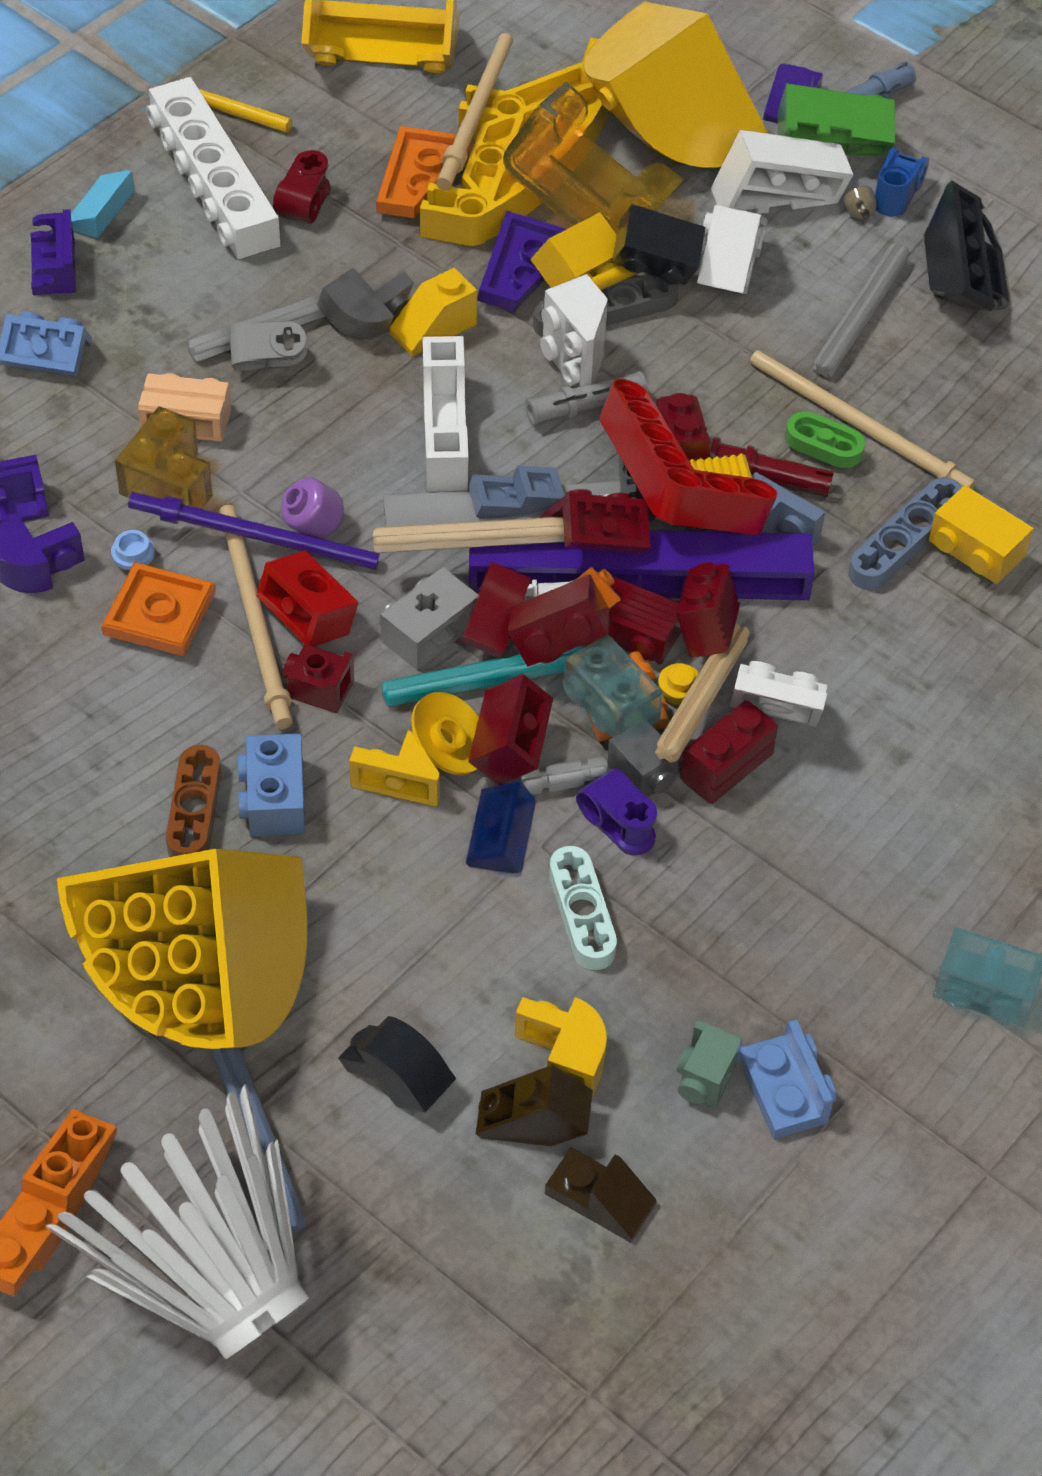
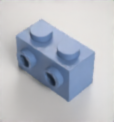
[238,734,305,837]

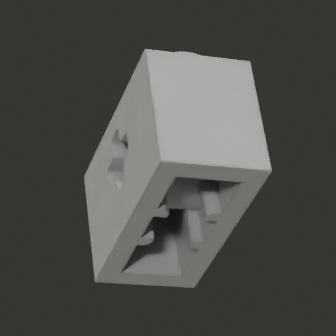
[380,567,478,671]

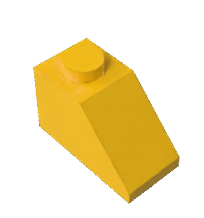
[389,267,477,357]

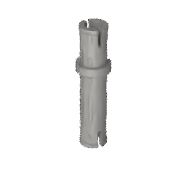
[525,371,648,425]

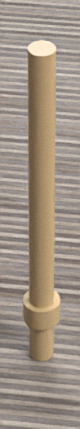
[436,33,513,190]

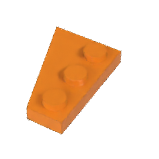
[376,126,474,218]

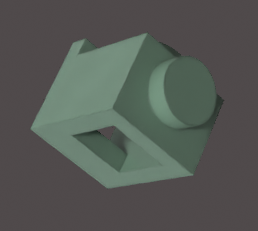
[676,1020,743,1109]

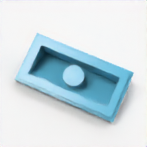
[71,170,135,239]

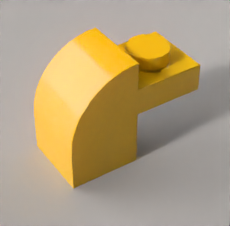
[514,997,607,1098]

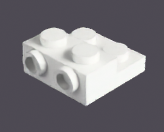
[730,661,828,727]

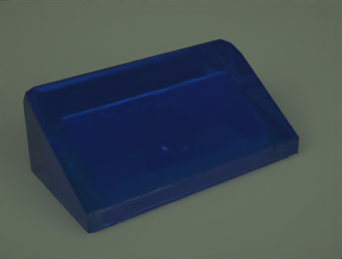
[465,781,536,873]

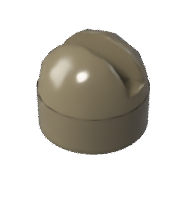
[844,186,877,220]

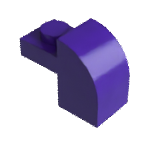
[0,515,85,593]

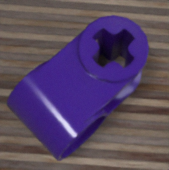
[576,768,657,855]

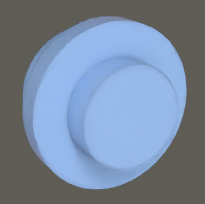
[111,530,155,570]

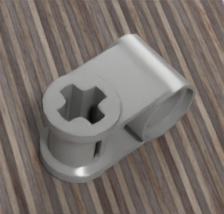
[230,321,308,370]

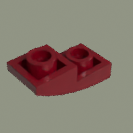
[460,561,531,658]

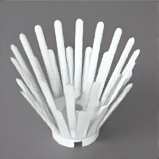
[45,1084,309,1360]

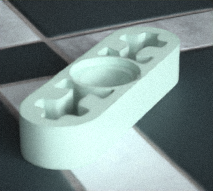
[549,846,617,971]

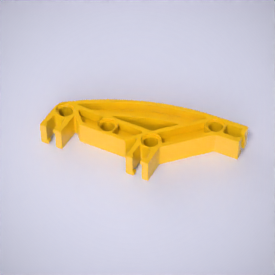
[420,37,611,246]

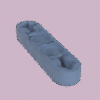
[849,478,962,590]

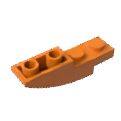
[0,1109,117,1297]

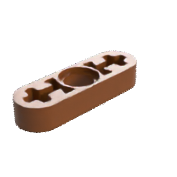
[166,745,221,857]

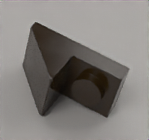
[545,1147,657,1243]

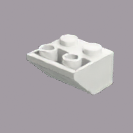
[540,274,608,388]

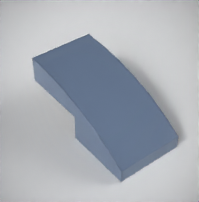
[468,465,564,517]

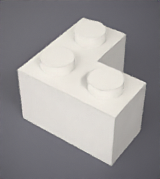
[694,205,768,295]

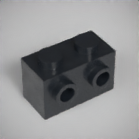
[612,204,705,285]

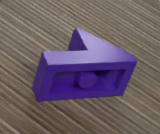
[763,64,823,124]

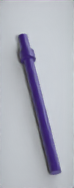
[128,491,380,570]

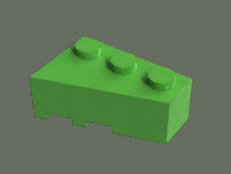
[778,84,895,156]

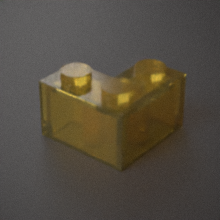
[115,406,213,509]

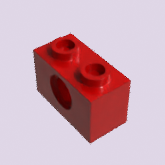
[256,550,359,647]

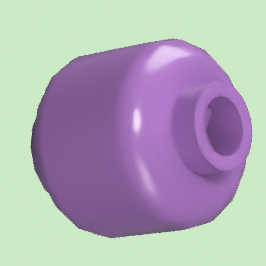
[281,477,344,539]

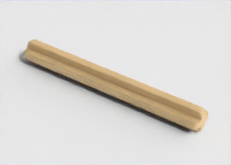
[372,516,565,553]
[655,623,750,763]

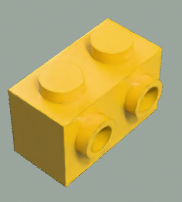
[530,212,618,288]
[928,485,1034,584]

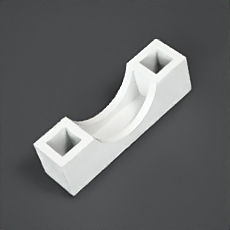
[423,336,469,492]

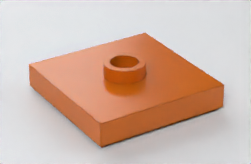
[101,562,216,657]

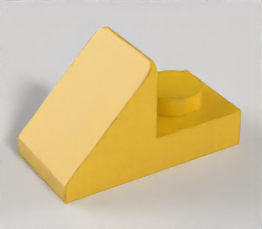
[349,730,440,807]

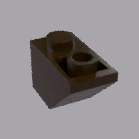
[475,1065,593,1147]

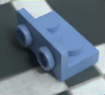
[0,312,92,377]
[739,1019,836,1140]

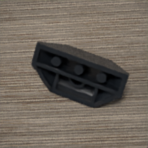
[924,181,1009,311]

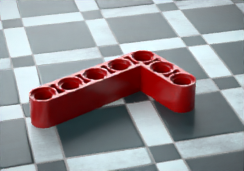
[599,379,778,535]

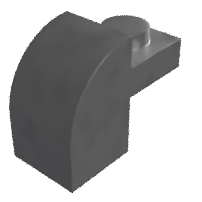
[317,267,414,339]

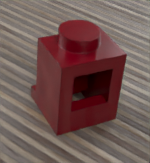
[283,644,354,713]

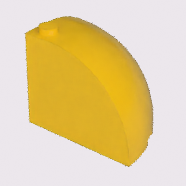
[584,2,768,168]
[57,848,308,1049]

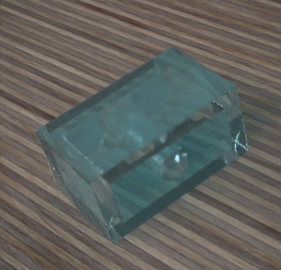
[933,927,1042,1027]

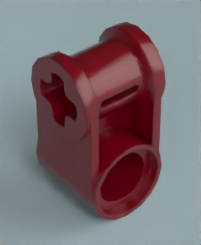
[273,150,331,223]

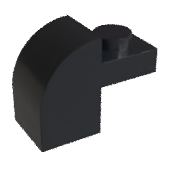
[338,1016,456,1113]

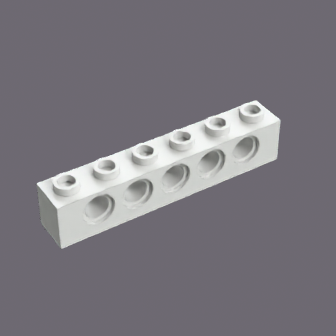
[146,77,280,260]

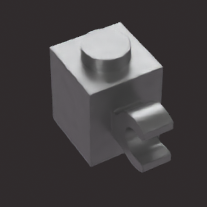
[607,719,695,797]

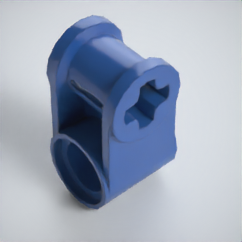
[875,147,929,216]

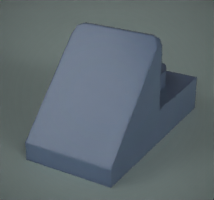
[752,472,825,547]

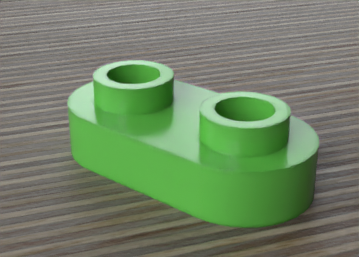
[785,411,865,468]

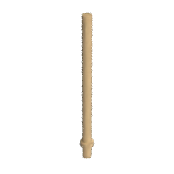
[750,350,976,490]
[219,505,293,730]

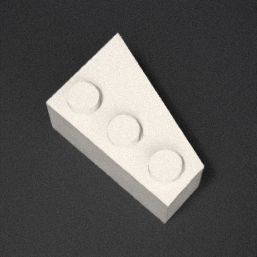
[711,130,854,214]

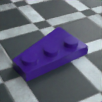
[477,211,566,312]

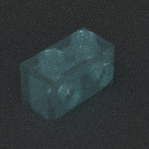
[563,634,663,738]

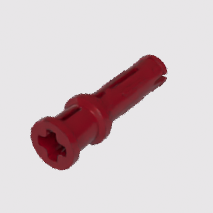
[710,437,834,497]

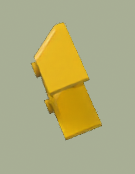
[301,0,460,74]

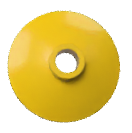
[411,692,479,775]

